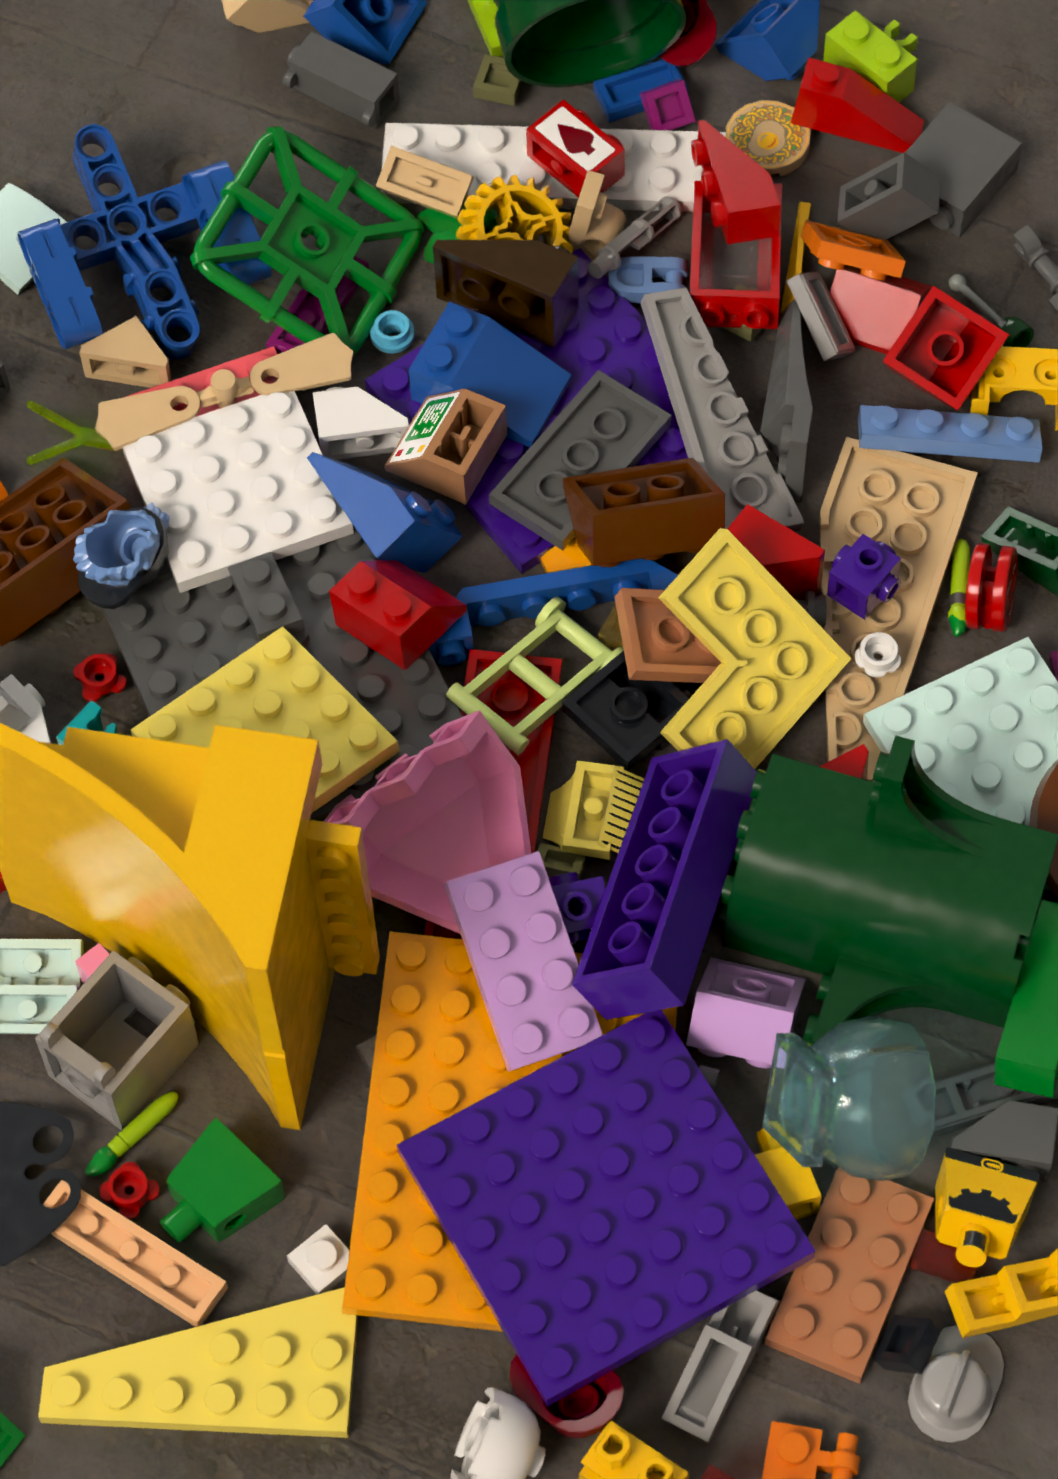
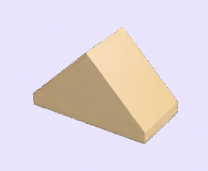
[79,316,172,388]

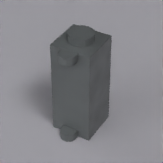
[283,31,400,129]

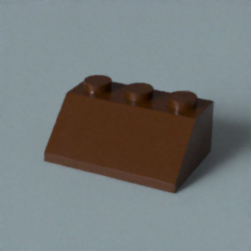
[563,457,725,567]

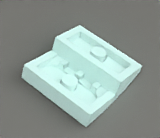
[0,183,66,295]
[0,939,84,1035]

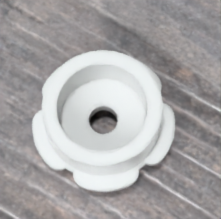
[855,632,901,678]

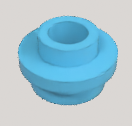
[370,310,415,353]

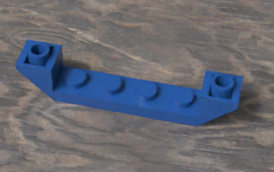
[428,558,678,666]

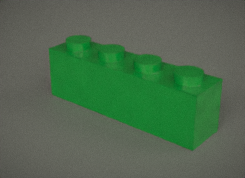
[994,900,1058,1098]

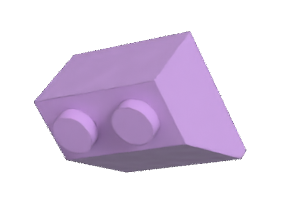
[686,957,806,1068]

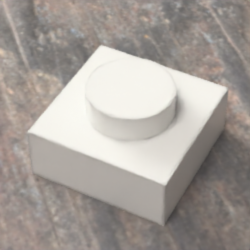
[287,1224,349,1294]

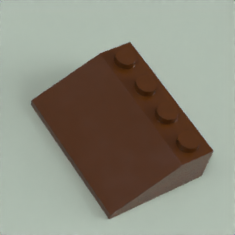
[0,457,132,647]

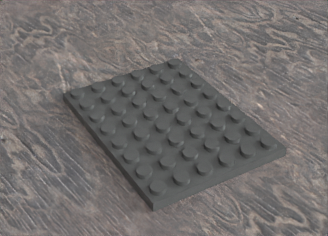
[102,525,462,822]

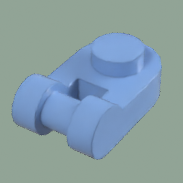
[608,257,687,303]

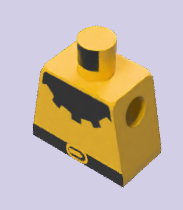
[935,1147,1040,1267]

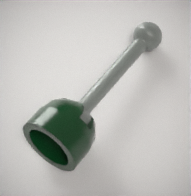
[949,274,1034,348]

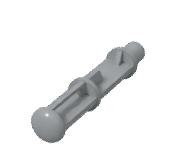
[588,196,681,278]

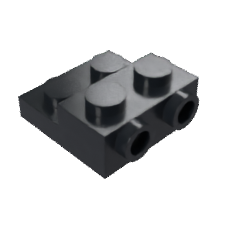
[562,650,692,771]

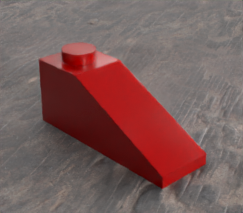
[791,57,925,153]

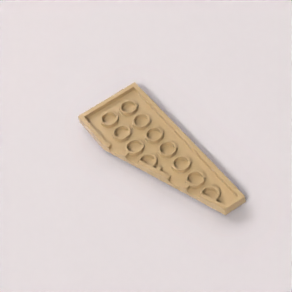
[819,437,978,782]

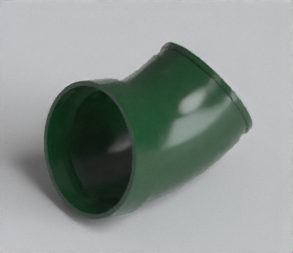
[493,0,686,87]

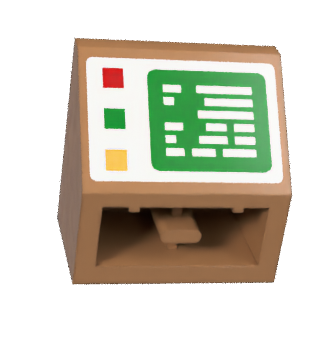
[385,389,507,505]

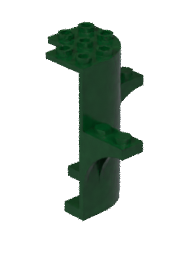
[717,735,1058,1068]

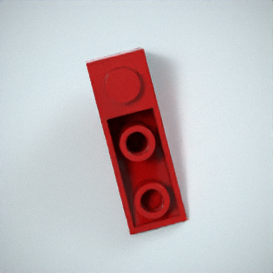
[691,120,781,245]

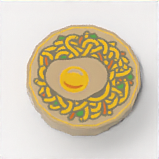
[725,100,810,177]

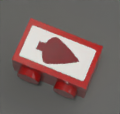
[526,99,625,198]

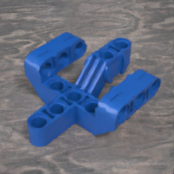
[17,124,272,360]

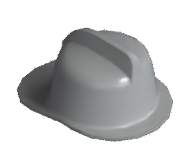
[908,1325,1004,1443]

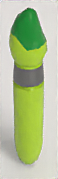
[948,538,970,637]

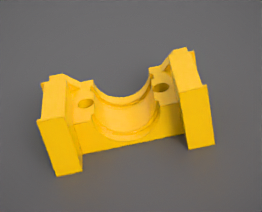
[970,346,1058,431]

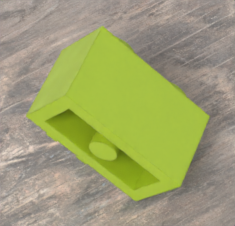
[823,10,918,103]

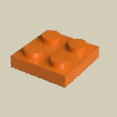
[801,220,906,280]

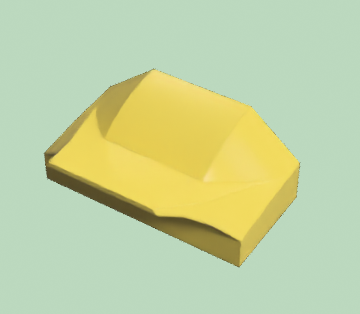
[543,760,624,860]

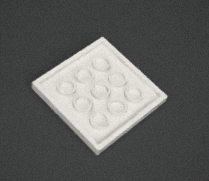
[123,391,354,593]

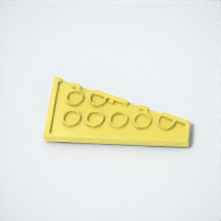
[38,1287,358,1438]

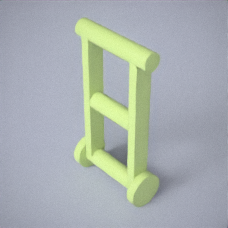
[446,596,624,755]

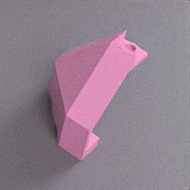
[323,710,531,934]

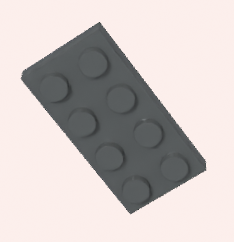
[489,370,671,551]

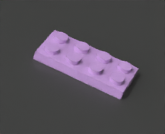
[444,851,602,1072]

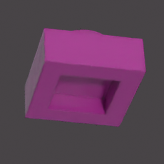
[640,79,695,131]

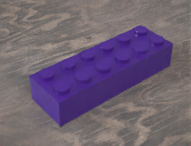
[572,739,757,1020]

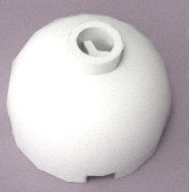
[451,1387,545,1479]

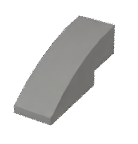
[661,1290,780,1442]

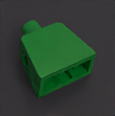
[160,1117,286,1244]

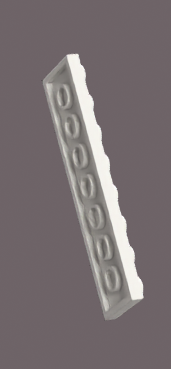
[380,123,726,212]

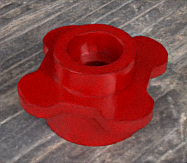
[73,653,127,702]
[99,1162,160,1220]

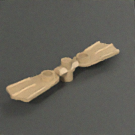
[95,333,353,451]

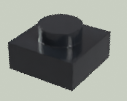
[873,1315,942,1374]

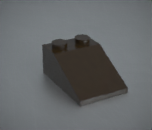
[433,240,579,348]

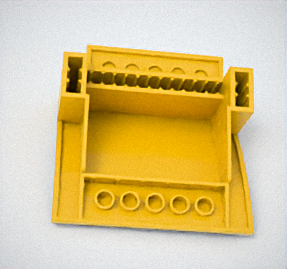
[0,723,380,1130]

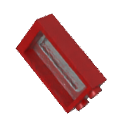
[690,181,782,329]

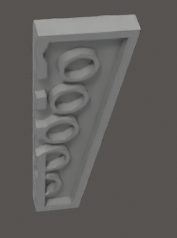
[640,287,804,531]

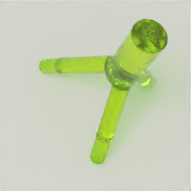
[26,400,118,465]

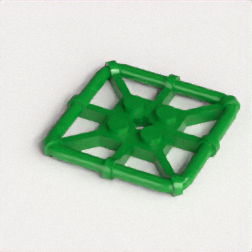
[190,126,425,355]

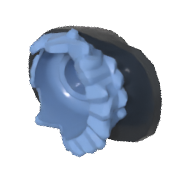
[73,502,170,609]

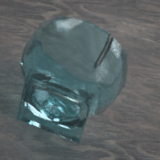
[762,1016,936,1181]

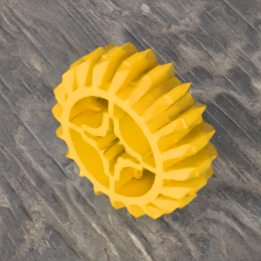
[456,174,573,253]

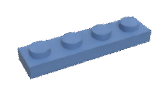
[858,405,1043,463]

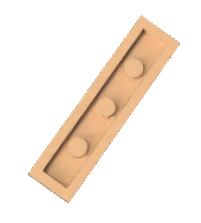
[43,1180,228,1327]

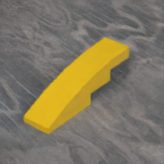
[945,1249,1058,1338]

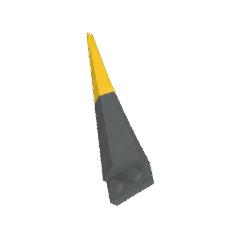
[760,202,813,501]

